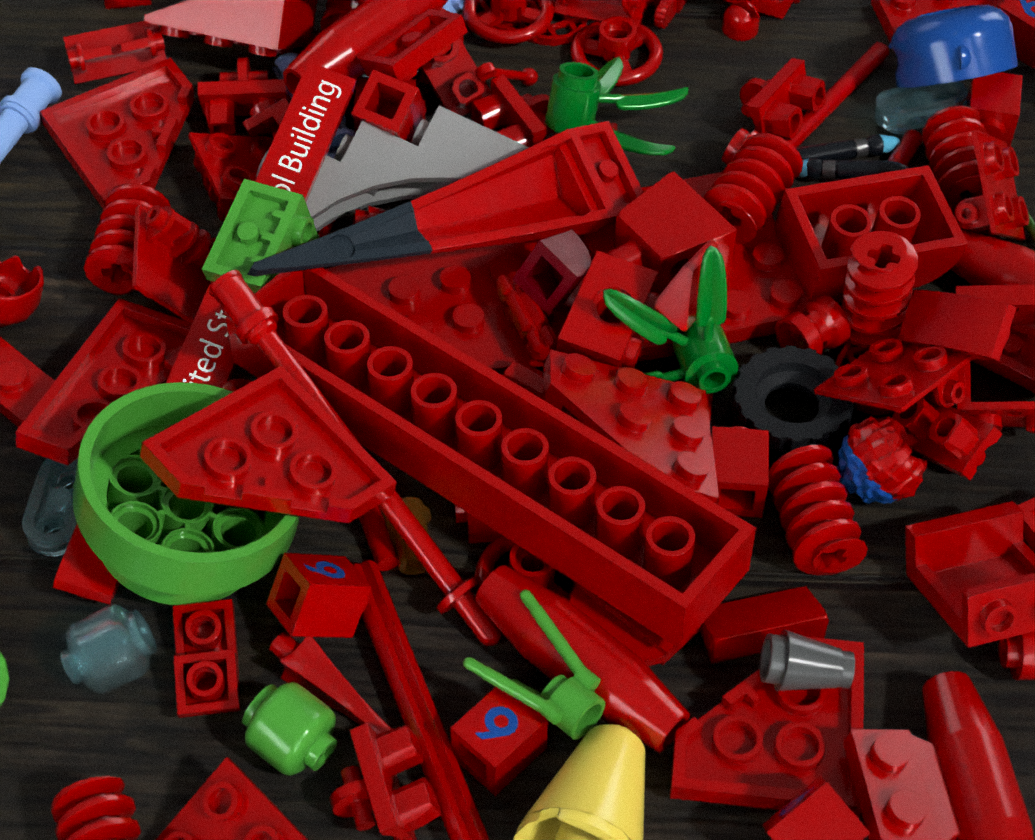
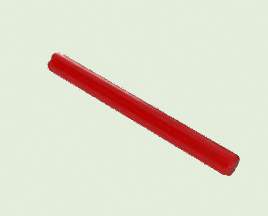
[353,559,489,840]

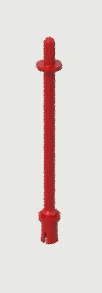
[209,269,501,647]

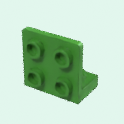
[202,179,319,293]

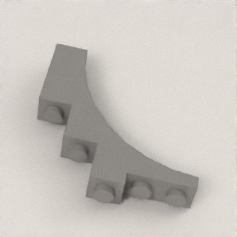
[256,106,529,232]

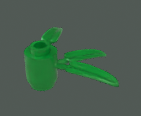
[545,57,689,156]
[603,245,738,394]

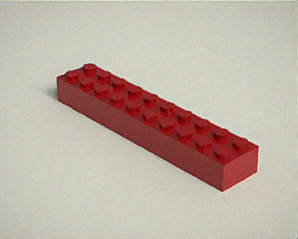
[226,268,756,650]

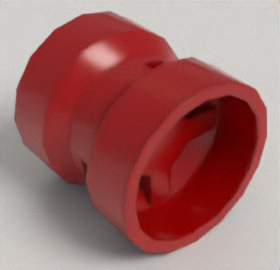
[775,295,851,355]

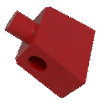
[606,171,737,292]

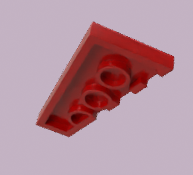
[16,298,192,466]

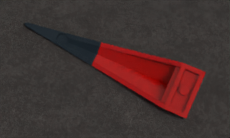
[247,121,644,276]

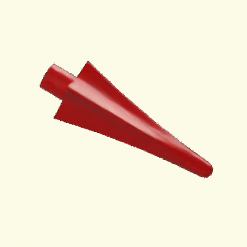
[270,632,392,734]

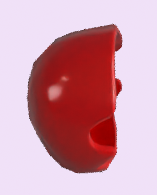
[0,255,44,327]

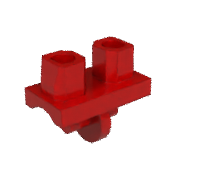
[420,38,491,116]
[198,57,290,135]
[740,58,826,140]
[471,74,553,147]
[892,398,1002,481]
[329,723,442,840]

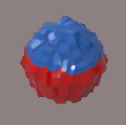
[837,416,927,504]

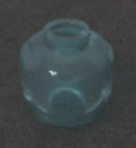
[60,604,156,694]

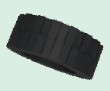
[730,345,855,462]

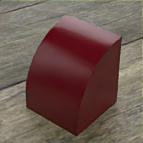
[512,230,591,315]

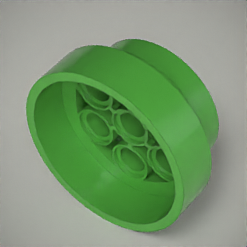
[73,382,300,605]

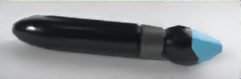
[796,134,901,161]
[797,158,909,181]

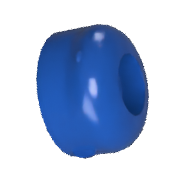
[888,5,1018,88]

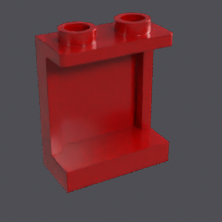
[905,501,1035,648]

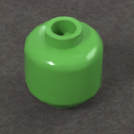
[242,682,337,776]

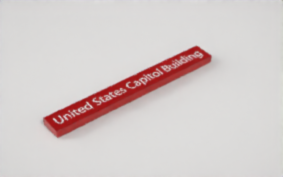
[166,61,356,388]

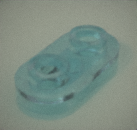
[874,81,968,134]
[22,458,78,556]

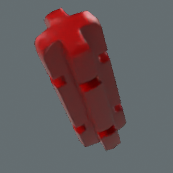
[496,271,558,362]

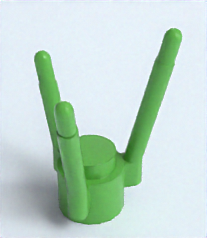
[463,590,605,740]

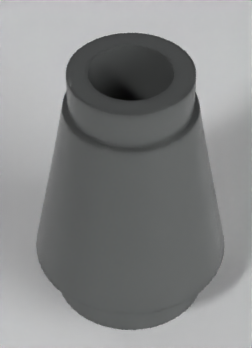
[759,629,855,691]

